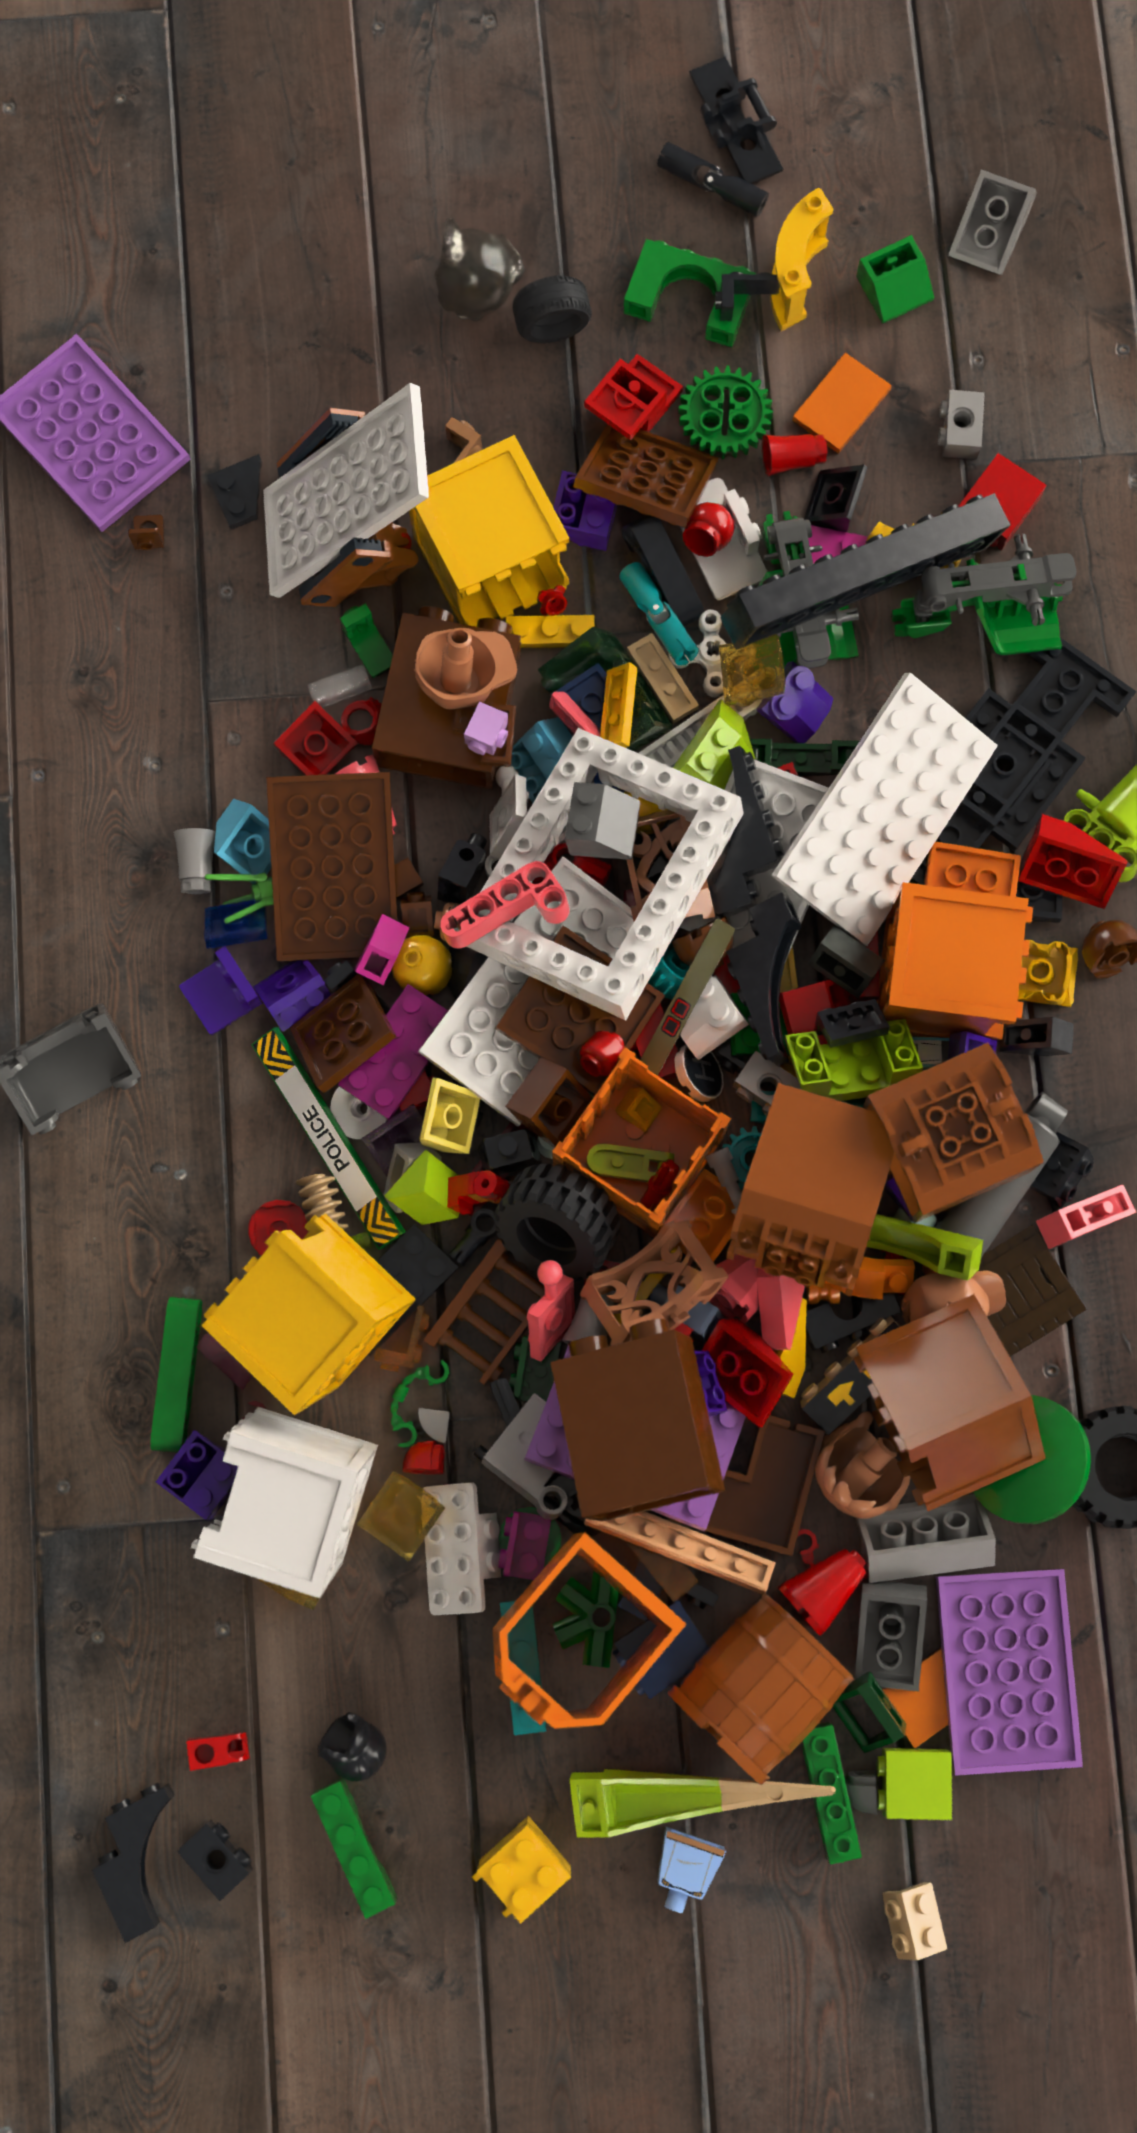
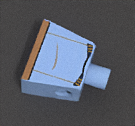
[657,1826,726,1913]

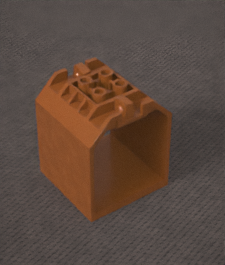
[863,1043,1044,1223]
[727,1083,895,1296]

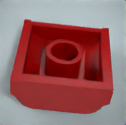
[273,701,358,776]

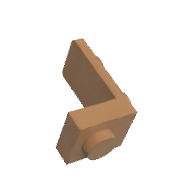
[445,417,483,463]

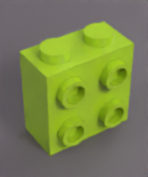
[877,1748,952,1820]

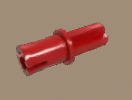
[639,1159,679,1212]

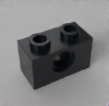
[177,1820,253,1901]

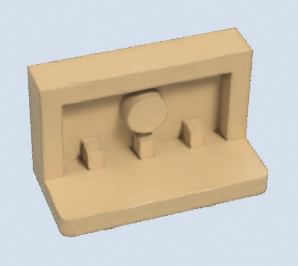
[882,1882,947,1960]

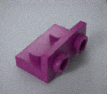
[498,1511,551,1580]

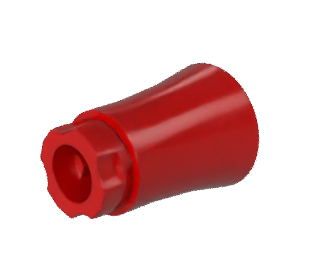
[762,434,827,477]

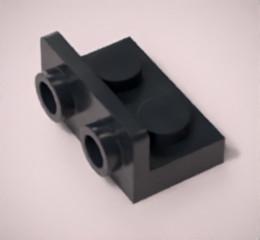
[814,999,890,1048]
[1029,1132,1094,1209]

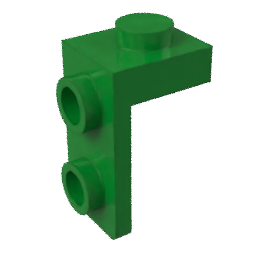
[340,603,393,678]

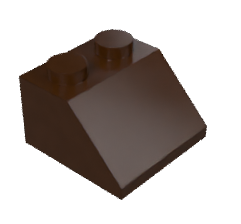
[505,1057,593,1148]

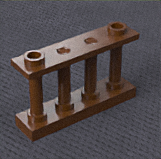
[424,1239,545,1386]

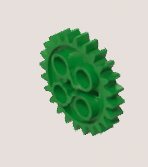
[678,365,773,459]

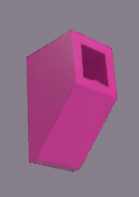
[355,914,410,985]

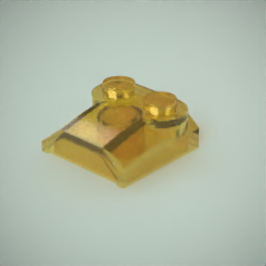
[719,634,786,707]
[357,1471,445,1561]

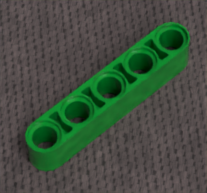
[150,1297,202,1453]

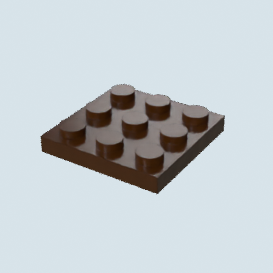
[290,973,397,1093]

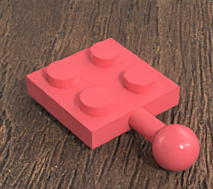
[527,1260,575,1362]

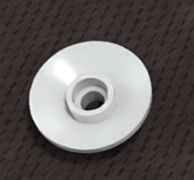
[330,1087,387,1139]

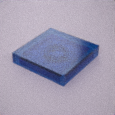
[204,900,268,949]

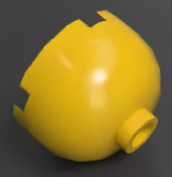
[391,935,452,995]

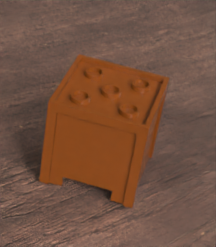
[853,1294,1046,1512]

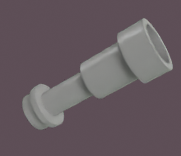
[705,1147,742,1216]

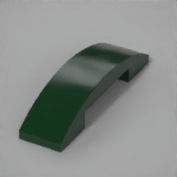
[750,739,860,776]

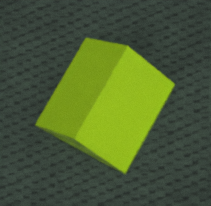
[384,1149,459,1225]

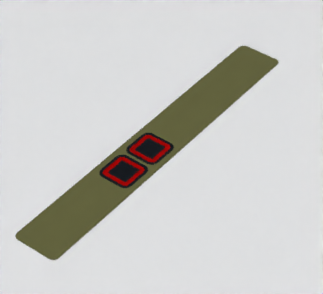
[640,919,735,1076]

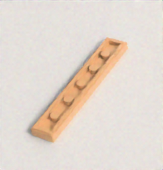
[584,1511,775,1594]

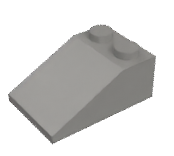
[948,169,1037,275]

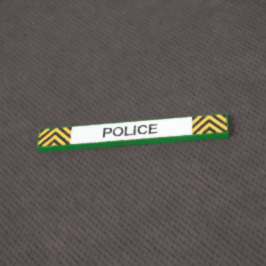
[251,1027,406,1250]

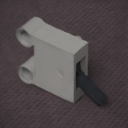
[481,1378,567,1520]

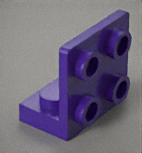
[179,946,263,1035]

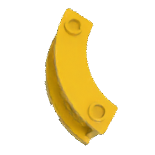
[770,188,833,331]

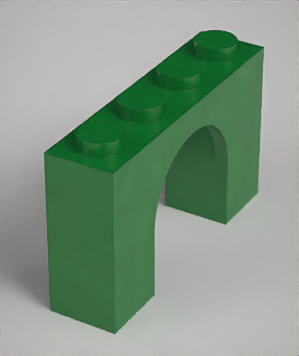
[623,239,756,347]

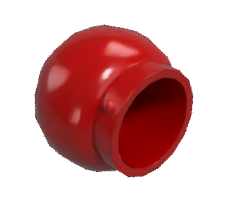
[683,502,735,557]

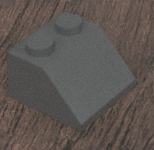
[565,782,641,860]

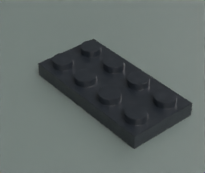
[368,1224,459,1357]

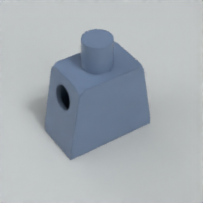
[650,1283,724,1344]

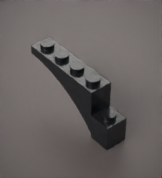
[709,746,785,917]
[726,892,802,1067]

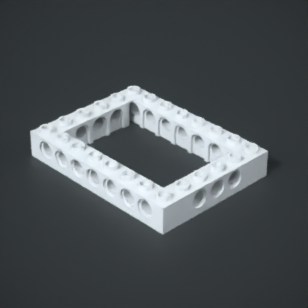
[457,728,744,1020]

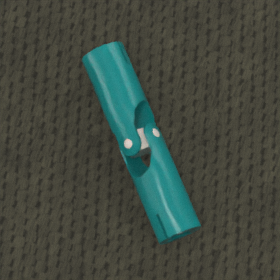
[619,562,699,665]

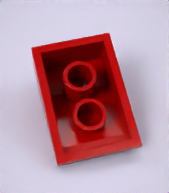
[1018,814,1128,909]
[702,1319,794,1428]

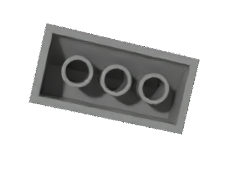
[856,1494,996,1583]

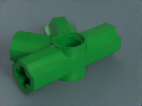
[552,1569,619,1668]

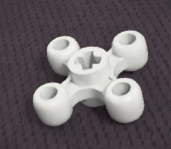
[668,609,757,698]

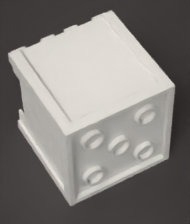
[191,1407,378,1598]

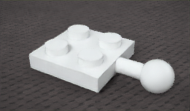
[489,766,529,859]

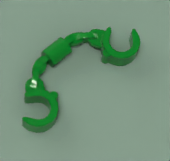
[391,1360,450,1448]

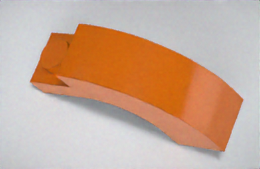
[825,1256,915,1300]

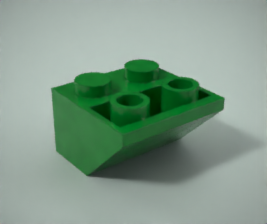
[856,235,934,324]

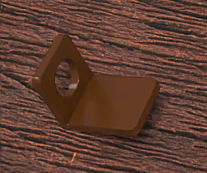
[128,515,164,550]

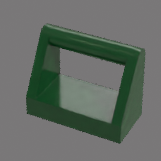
[832,1671,907,1753]

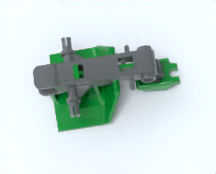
[754,511,859,672]
[891,533,1077,655]

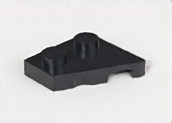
[207,454,262,530]

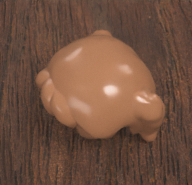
[815,1411,911,1519]

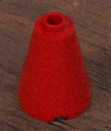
[777,1548,867,1636]

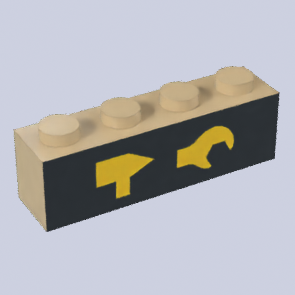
[800,1315,901,1435]

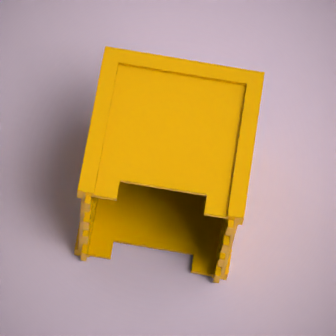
[409,435,569,627]
[201,1214,416,1416]

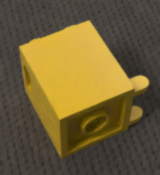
[472,1815,571,1924]

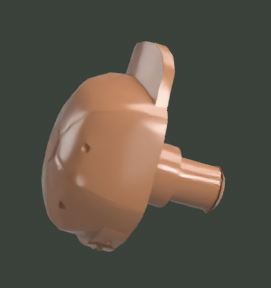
[414,628,518,709]
[901,1265,1006,1324]

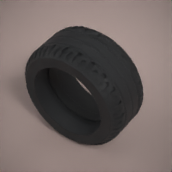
[512,275,592,343]

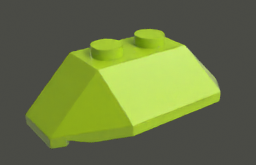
[673,699,755,790]

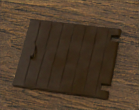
[978,1224,1087,1357]

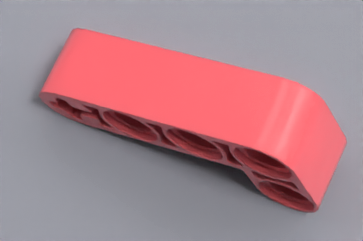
[440,861,570,948]

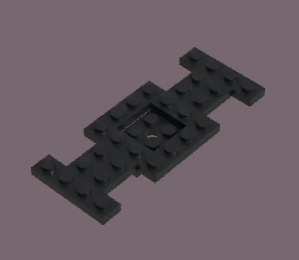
[910,637,1137,885]

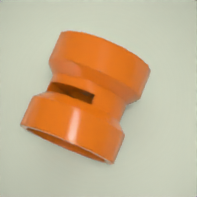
[806,1284,840,1304]

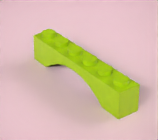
[866,1214,983,1281]

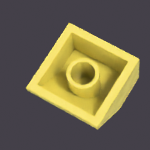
[420,1078,480,1154]

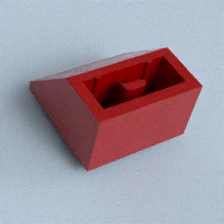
[779,979,850,1045]

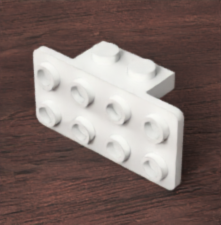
[680,478,767,600]
[421,1482,501,1615]

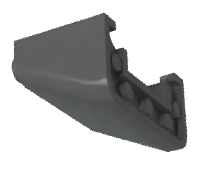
[0,1003,141,1135]

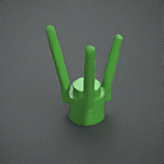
[204,872,274,924]

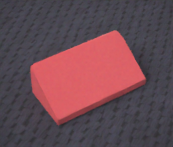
[549,691,601,737]

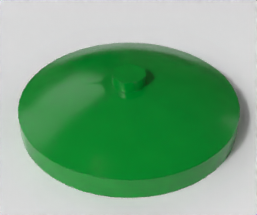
[973,1395,1091,1524]

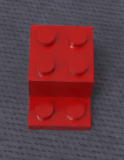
[584,354,683,440]

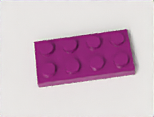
[338,984,448,1121]

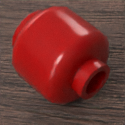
[580,1030,625,1077]

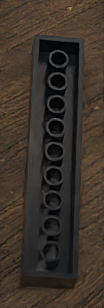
[720,493,1011,650]

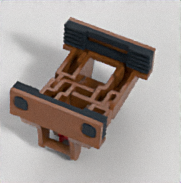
[277,408,419,607]

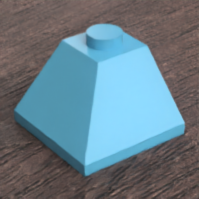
[214,798,272,884]

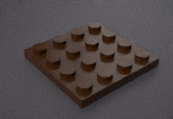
[573,424,719,528]
[494,925,665,1096]

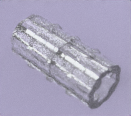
[307,664,372,708]

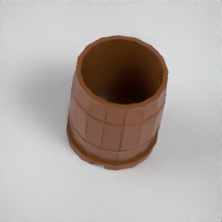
[667,1593,854,1786]

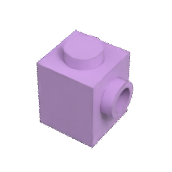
[464,702,508,755]

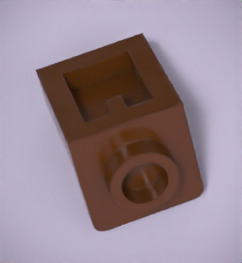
[401,892,434,939]

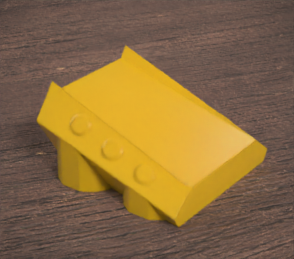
[1018,940,1079,1007]

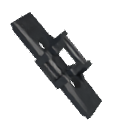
[689,56,783,184]

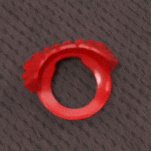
[341,697,382,746]

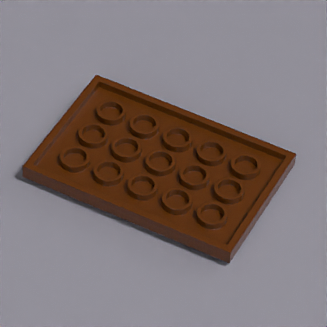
[266,772,397,961]

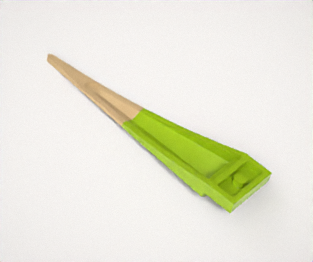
[569,1769,836,1838]

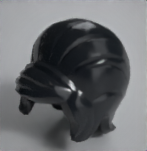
[318,1712,386,1782]

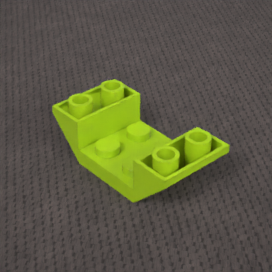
[785,1019,923,1101]

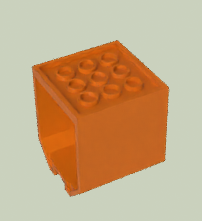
[493,1533,686,1728]

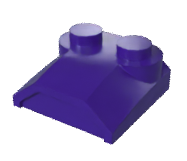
[756,661,833,743]

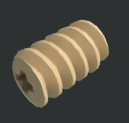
[296,1174,348,1230]

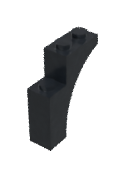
[92,1783,175,1943]

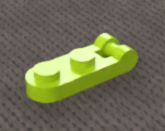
[586,1143,675,1183]

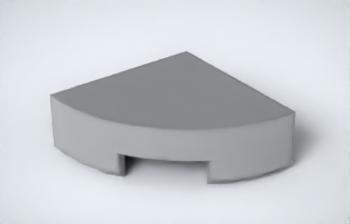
[418,1408,450,1444]

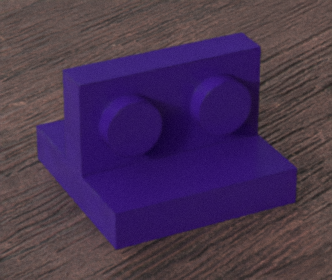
[253,960,331,1032]

